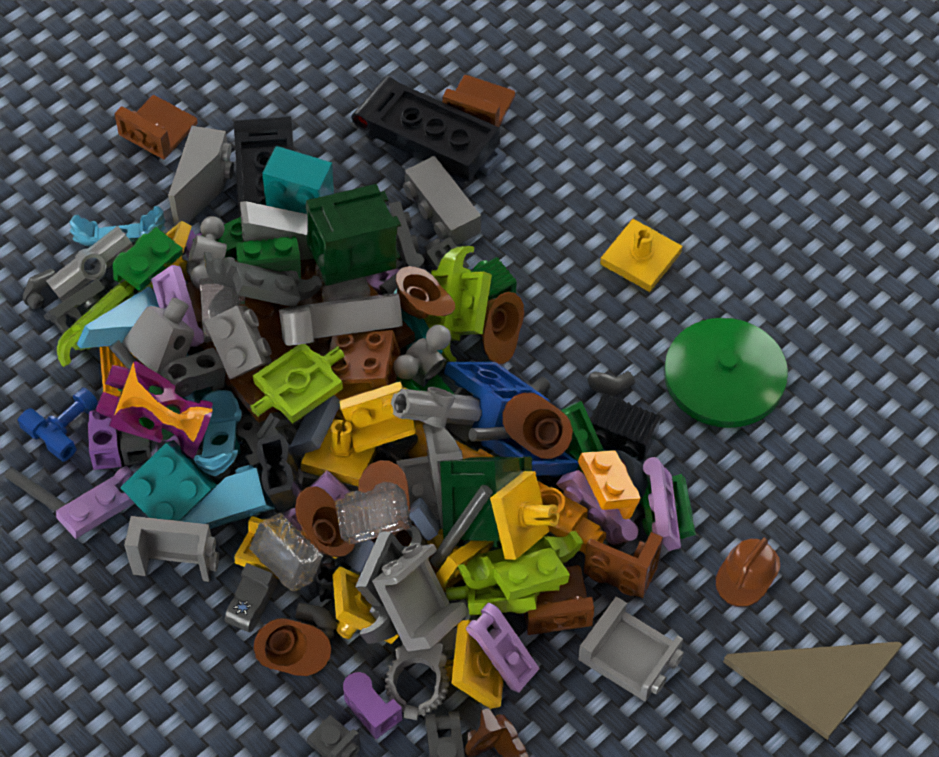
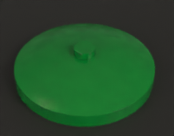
[664,318,788,428]

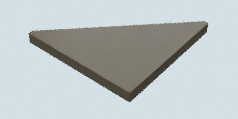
[723,642,903,740]

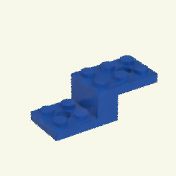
[444,362,579,477]

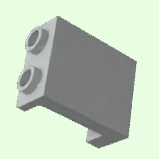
[124,516,219,582]
[372,543,469,651]
[578,597,684,702]

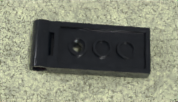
[351,76,500,181]
[234,116,294,217]

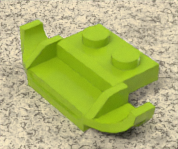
[424,246,492,365]
[56,280,153,367]
[458,530,583,601]

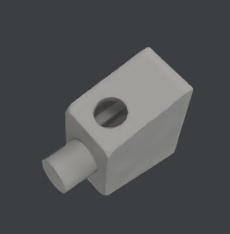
[122,298,194,375]

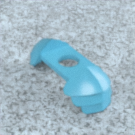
[69,206,166,247]
[194,390,241,476]

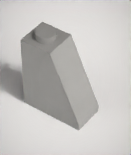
[240,201,314,260]

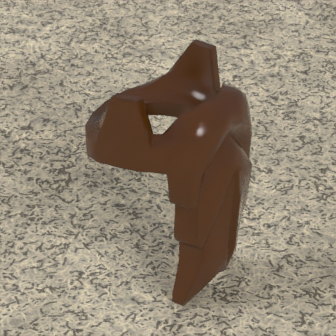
[465,708,530,757]

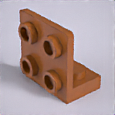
[442,75,515,127]
[114,95,198,160]
[329,330,401,390]
[584,532,663,598]
[523,565,594,635]

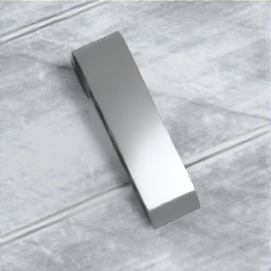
[279,294,403,345]

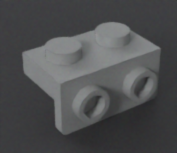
[204,305,272,379]

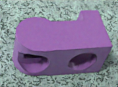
[88,411,122,470]
[343,672,402,739]

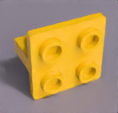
[339,381,416,452]

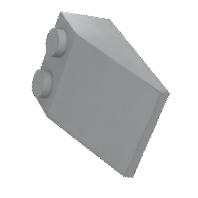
[168,126,234,226]

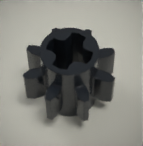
[308,560,338,602]

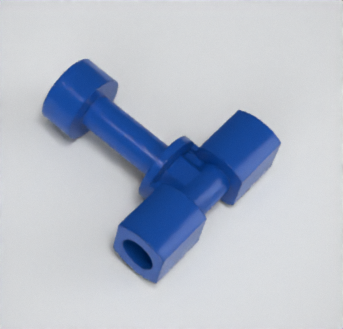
[17,387,98,462]

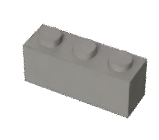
[403,156,481,245]

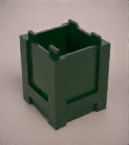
[306,184,401,286]
[440,456,532,547]

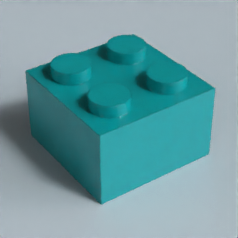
[262,146,334,214]
[120,440,217,521]

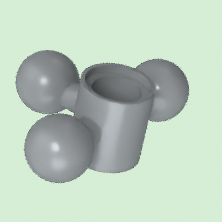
[186,216,227,289]
[393,325,451,386]

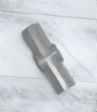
[46,226,133,302]
[391,387,482,428]

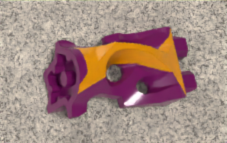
[95,362,213,460]

